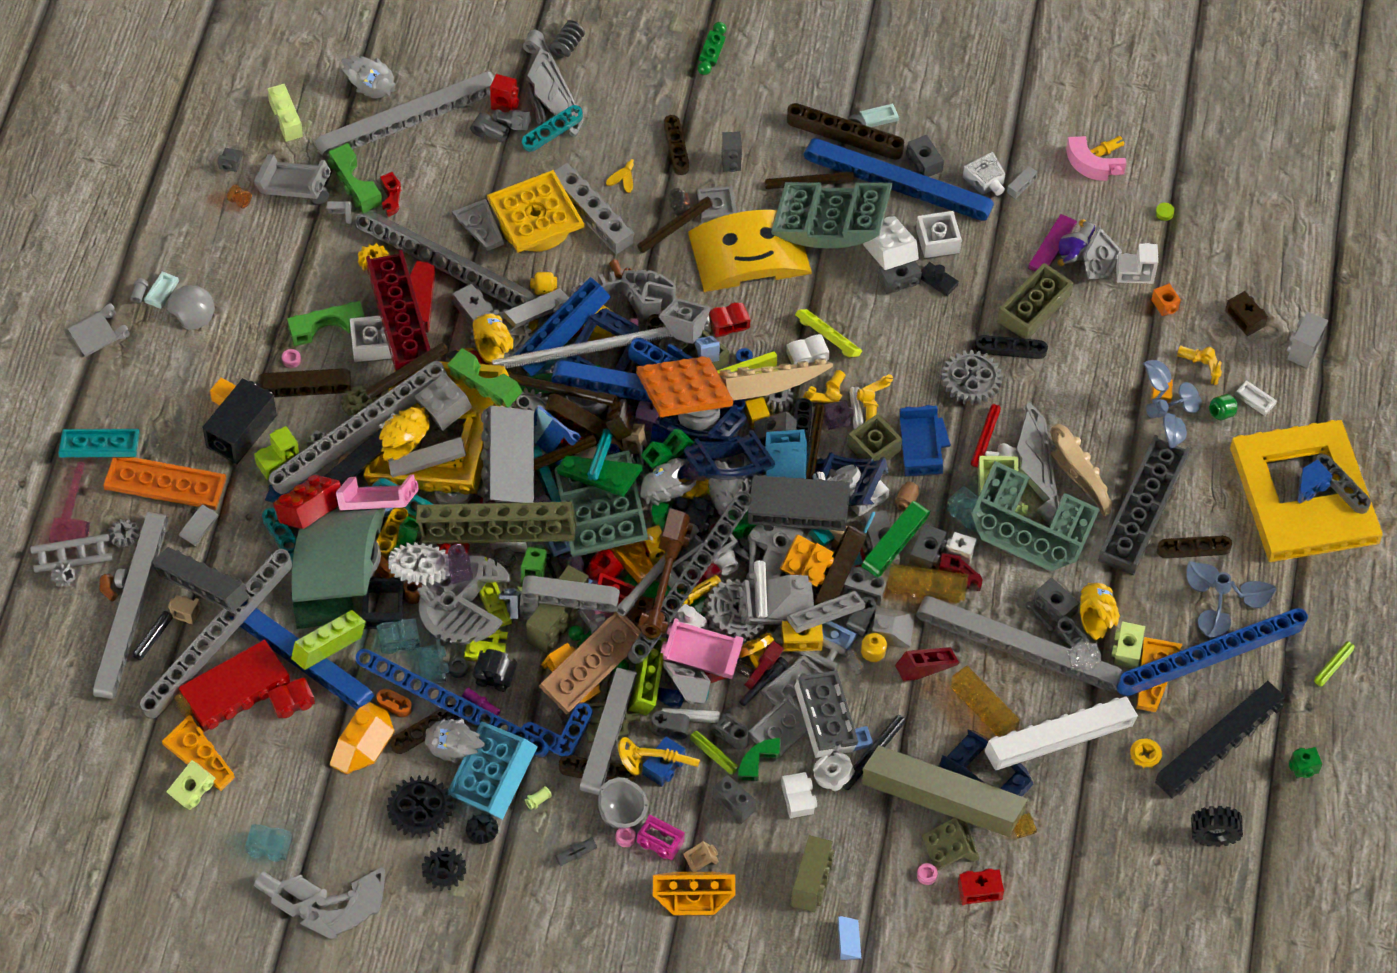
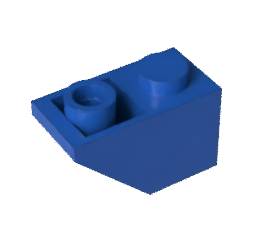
[1298,459,1333,503]

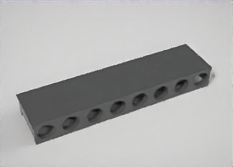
[1098,435,1190,575]

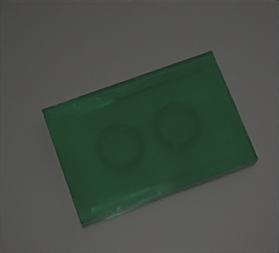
[291,593,354,629]

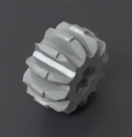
[762,388,794,415]

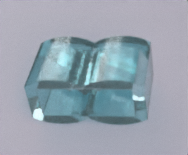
[377,619,420,654]
[245,824,293,862]

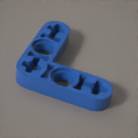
[521,703,593,757]

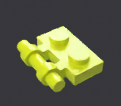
[464,629,508,662]

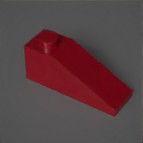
[895,647,959,681]

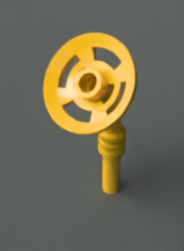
[618,737,700,776]

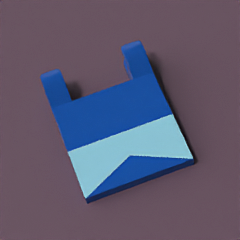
[534,405,580,465]

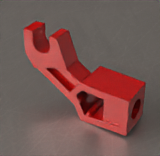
[380,172,401,217]

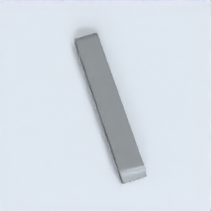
[580,668,637,795]

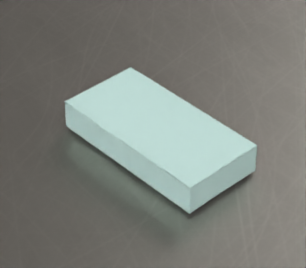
[859,104,899,127]
[144,272,179,309]

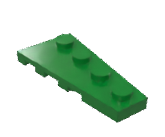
[556,456,642,497]

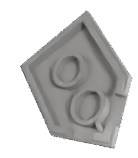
[1084,227,1122,279]

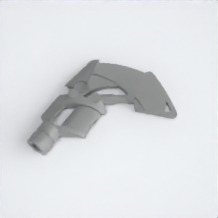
[254,868,385,939]

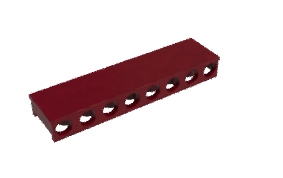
[366,250,431,371]

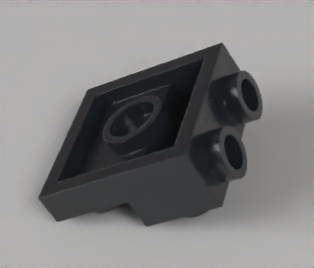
[671,496,715,539]

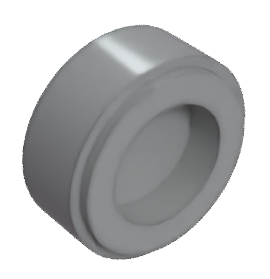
[115,569,128,588]

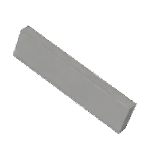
[503,288,569,328]
[388,437,466,478]
[787,591,865,633]

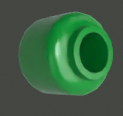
[1209,394,1238,421]

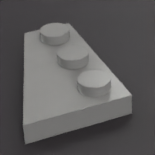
[452,199,504,251]

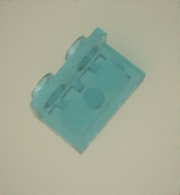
[416,639,449,684]

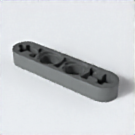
[1316,454,1371,514]

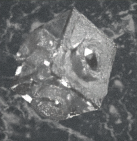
[1067,641,1101,671]

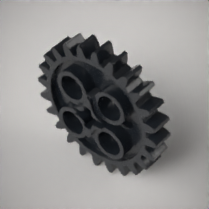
[387,775,453,839]

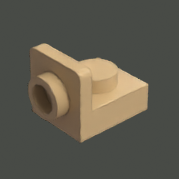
[683,841,719,872]

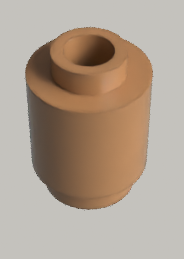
[895,482,919,511]

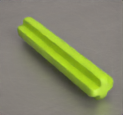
[1314,641,1355,686]
[690,731,738,775]

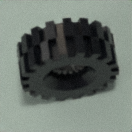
[1191,806,1243,847]

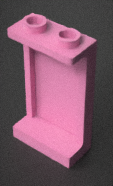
[336,475,418,510]
[661,618,743,679]

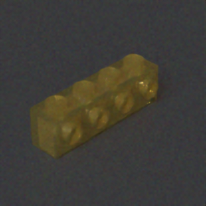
[887,563,968,603]
[950,665,1020,737]

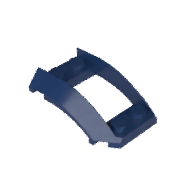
[565,308,639,372]
[655,404,747,442]
[684,430,775,480]
[814,452,889,506]
[938,729,1033,796]

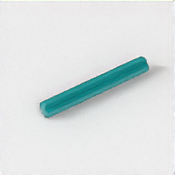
[587,429,613,480]

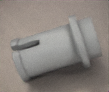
[130,278,149,303]

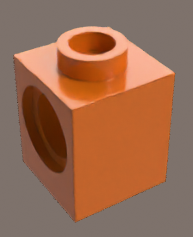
[1151,283,1181,316]

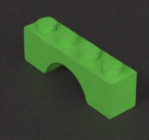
[328,143,382,213]
[287,301,365,347]
[447,348,522,408]

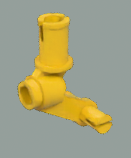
[1177,345,1222,385]
[803,370,846,405]
[857,374,893,422]

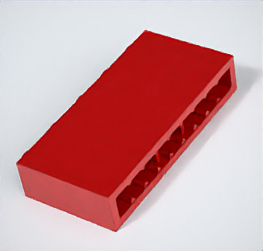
[178,639,290,732]

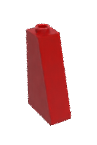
[410,260,435,333]

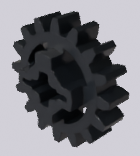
[422,847,466,891]

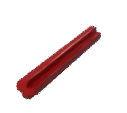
[971,404,1001,468]

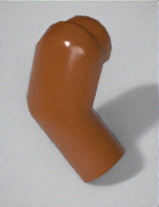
[609,260,632,279]
[99,574,118,602]

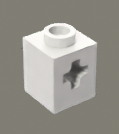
[945,532,976,564]

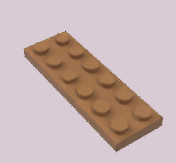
[539,612,641,715]

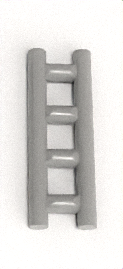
[30,534,113,573]
[766,625,847,671]

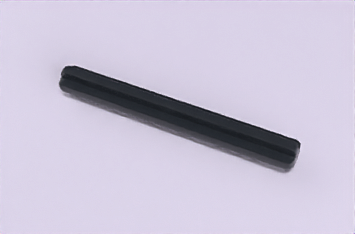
[842,714,906,790]

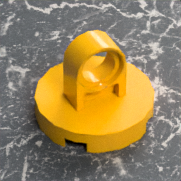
[739,632,774,669]

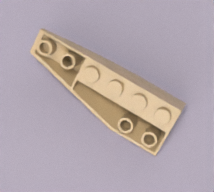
[719,359,833,400]

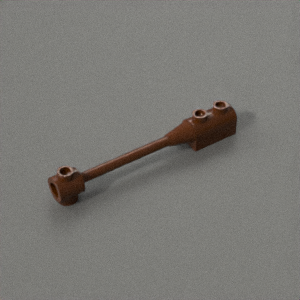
[637,508,694,638]

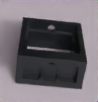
[362,577,404,629]

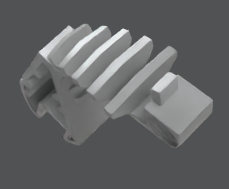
[554,270,676,325]

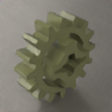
[341,383,382,416]

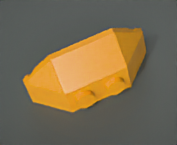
[329,702,395,774]
[653,872,735,915]

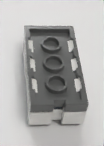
[794,670,858,758]

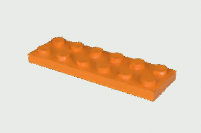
[103,457,226,510]

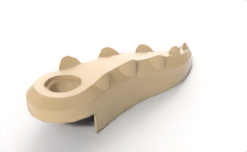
[1050,424,1112,517]

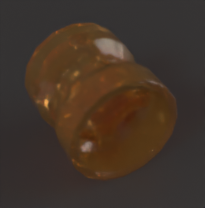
[226,184,252,209]

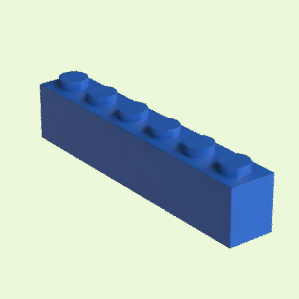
[513,277,611,376]

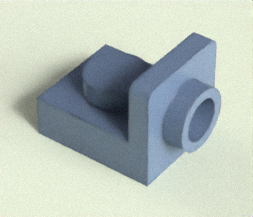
[499,588,522,619]

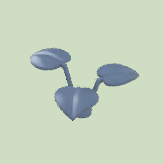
[1142,360,1202,448]
[1187,561,1276,638]

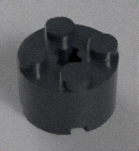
[472,649,517,692]

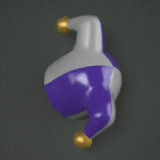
[1057,219,1095,266]

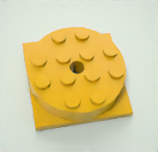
[487,170,584,253]

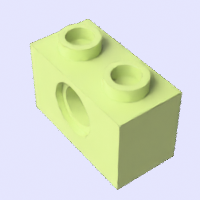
[1111,622,1145,669]
[167,760,216,810]

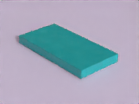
[58,429,140,457]

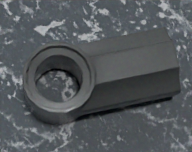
[470,113,509,142]

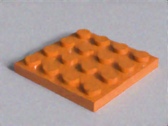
[636,356,733,417]

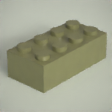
[997,263,1073,339]
[526,565,589,653]

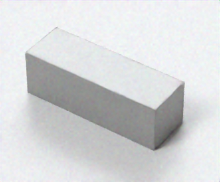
[1007,166,1038,199]

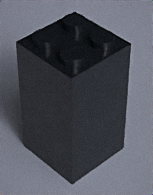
[202,378,277,464]

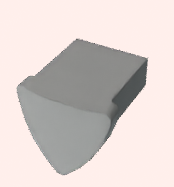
[327,201,352,224]

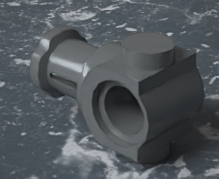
[493,109,531,130]

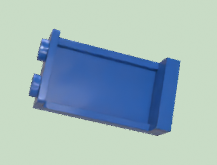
[899,405,943,477]

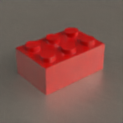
[273,475,341,529]

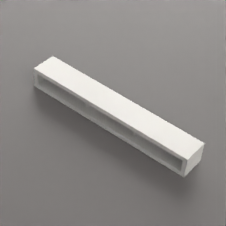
[985,696,1138,771]

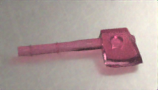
[49,462,90,549]

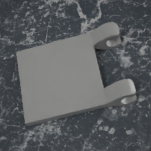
[68,304,130,357]

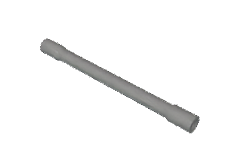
[616,524,699,616]

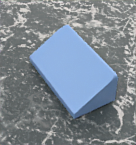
[822,621,858,651]
[838,916,861,960]

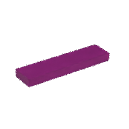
[1028,214,1077,272]

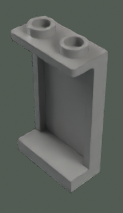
[254,154,331,199]
[737,580,814,625]

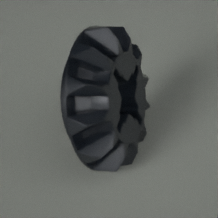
[466,813,498,844]

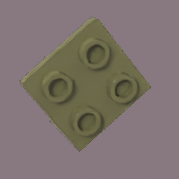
[923,818,980,870]

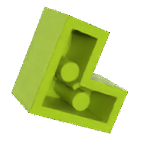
[254,426,299,480]

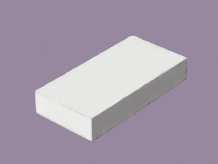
[1234,380,1277,416]

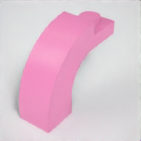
[1066,136,1126,181]

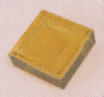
[175,693,193,718]
[1014,813,1037,839]

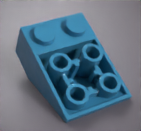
[766,429,807,479]

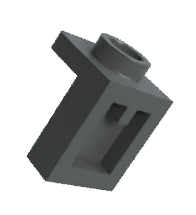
[218,148,243,172]

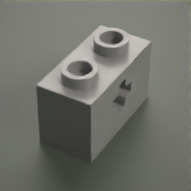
[453,284,493,329]

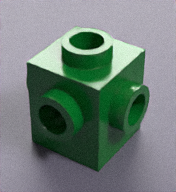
[1289,747,1322,778]

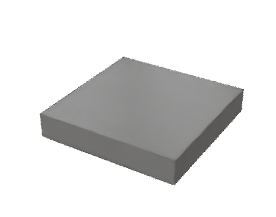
[696,186,737,222]

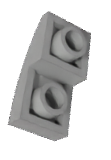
[179,504,219,546]

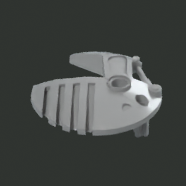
[746,525,835,584]
[418,556,510,645]

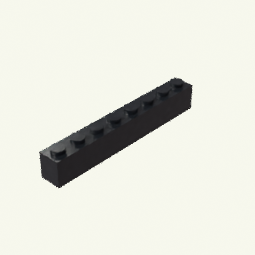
[1155,681,1285,799]

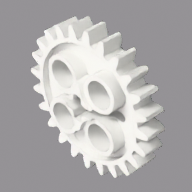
[388,542,452,585]

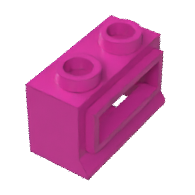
[637,814,685,860]

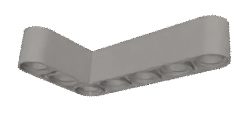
[519,576,620,620]

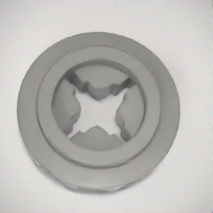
[108,519,140,547]

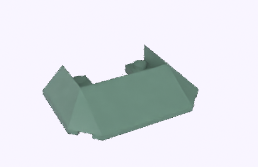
[971,461,1100,571]

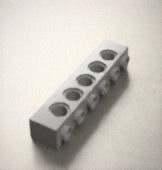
[554,163,634,255]

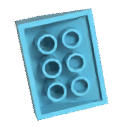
[448,721,538,820]

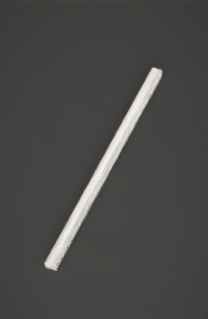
[492,327,672,369]

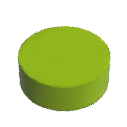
[1155,202,1174,221]

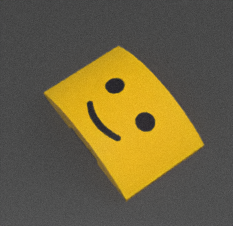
[688,210,812,292]

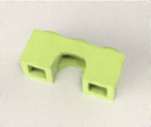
[267,84,303,142]

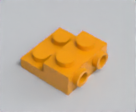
[779,534,834,587]

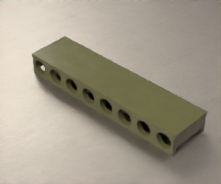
[416,502,577,544]
[862,745,1028,837]

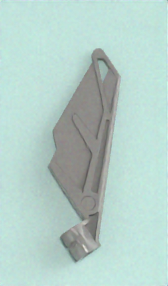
[523,30,584,137]
[1016,403,1059,525]

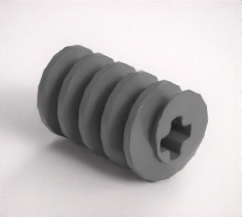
[549,20,585,58]

